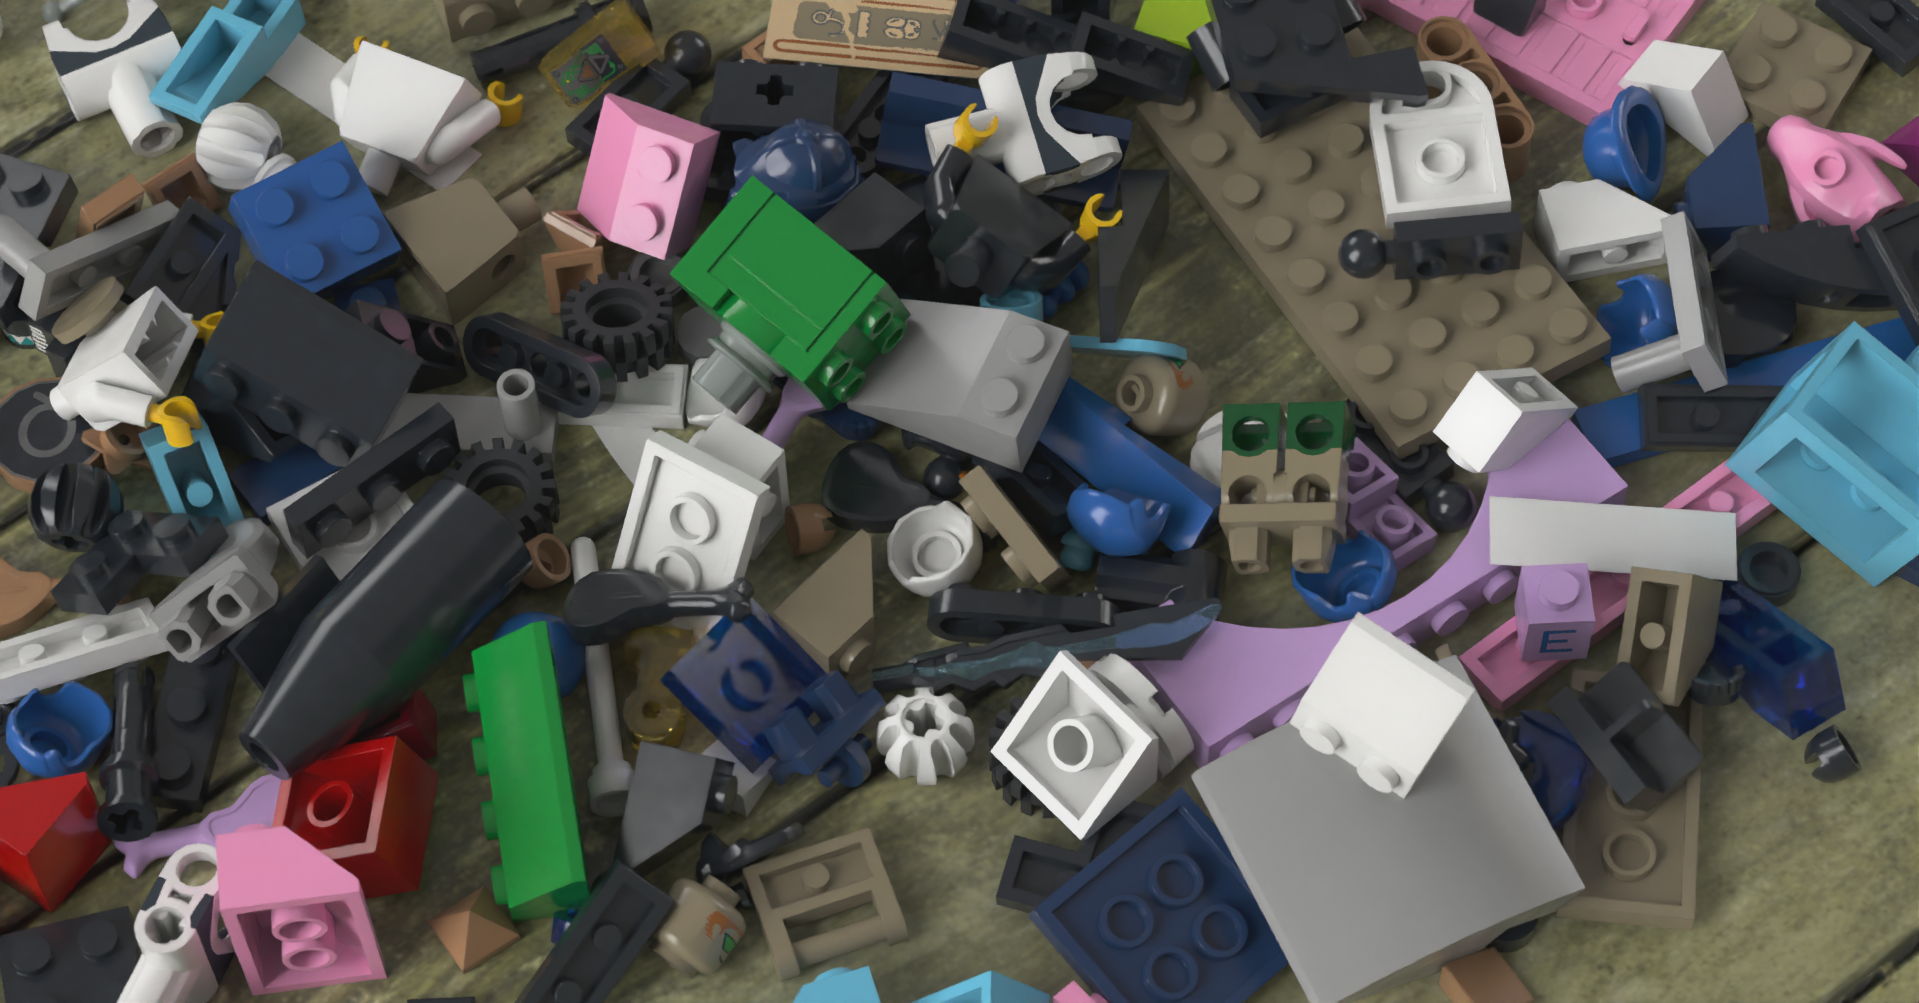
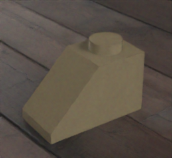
[772,529,876,678]
[1617,566,1723,707]

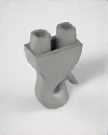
[150,517,280,663]

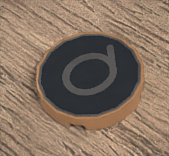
[0,377,105,493]

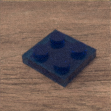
[660,597,827,774]

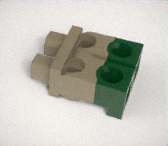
[1219,401,1356,575]

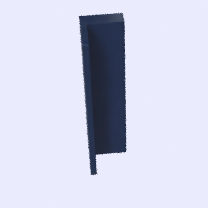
[875,72,1133,213]

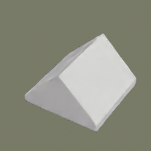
[991,650,1159,840]

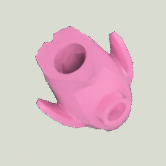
[1766,115,1907,243]

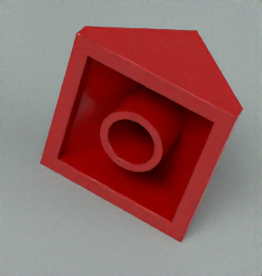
[0,772,112,914]

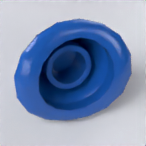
[1582,85,1667,202]

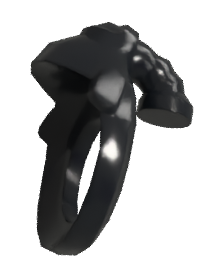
[695,821,804,910]

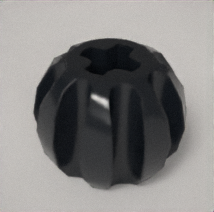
[28,462,124,552]

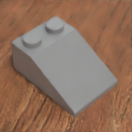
[847,299,1074,473]

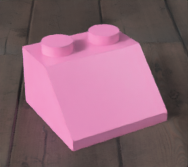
[577,93,721,260]

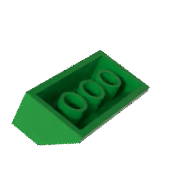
[462,620,591,923]

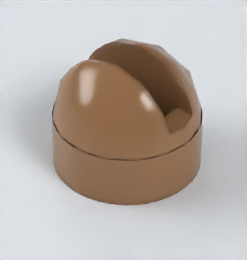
[784,502,835,556]
[522,533,571,589]

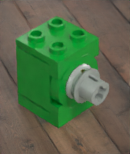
[670,175,911,415]

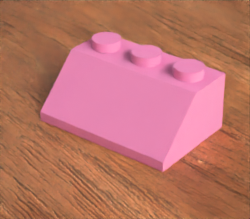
[215,824,387,996]

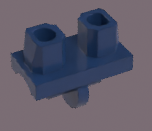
[762,670,886,787]

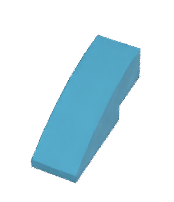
[149,0,306,124]

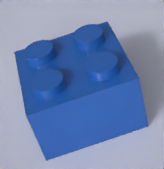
[228,140,402,299]

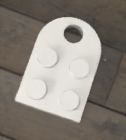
[1369,61,1511,229]

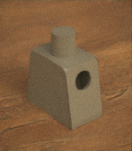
[383,178,542,325]

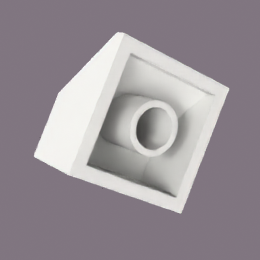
[1290,612,1475,798]

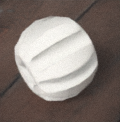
[195,102,282,193]
[877,687,975,786]

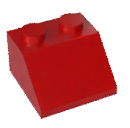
[272,735,439,899]

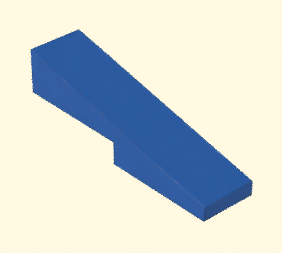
[1038,377,1222,552]

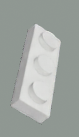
[0,597,169,704]

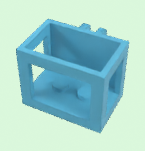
[1725,321,1919,588]

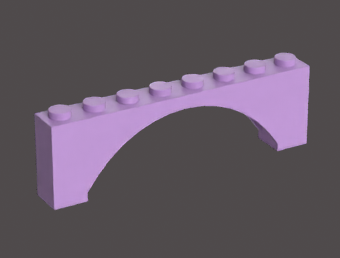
[1117,419,1628,768]

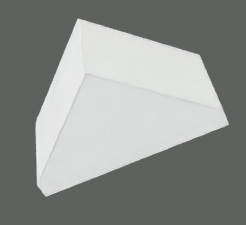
[1618,39,1749,157]

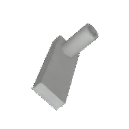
[0,200,179,321]
[1611,211,1728,393]
[378,369,559,466]

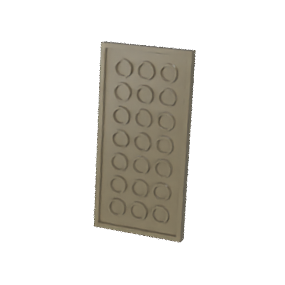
[1136,27,1612,460]

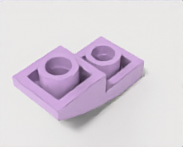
[1345,437,1438,572]

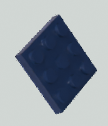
[1028,787,1289,1003]

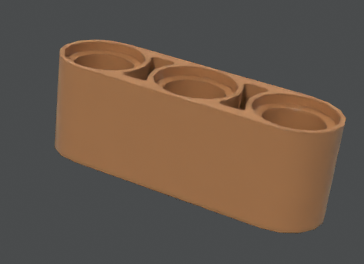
[1416,16,1534,183]

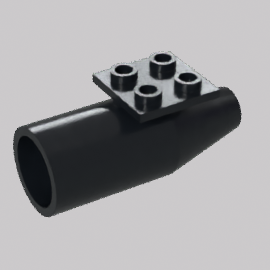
[227,479,533,781]

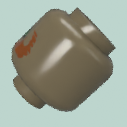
[1115,355,1209,437]
[648,875,746,979]

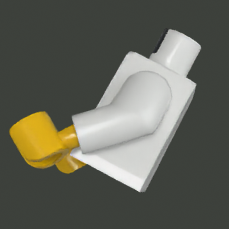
[330,36,523,196]
[50,286,225,448]

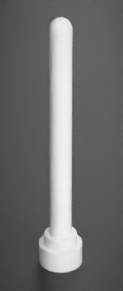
[570,537,634,817]

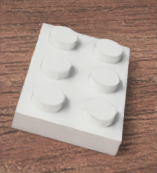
[612,430,771,657]

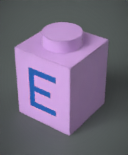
[1514,563,1595,662]

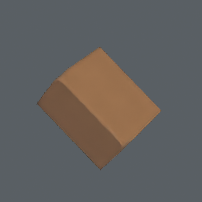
[1439,947,1534,1003]

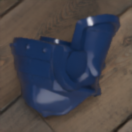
[725,117,865,224]

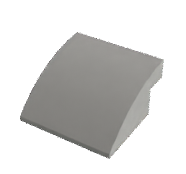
[1191,655,1586,1003]

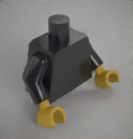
[922,103,1122,299]

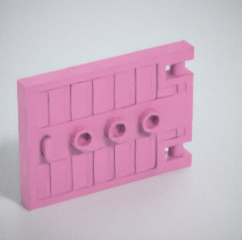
[1357,0,1705,125]

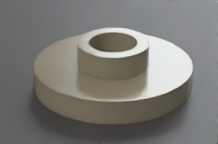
[52,276,124,344]

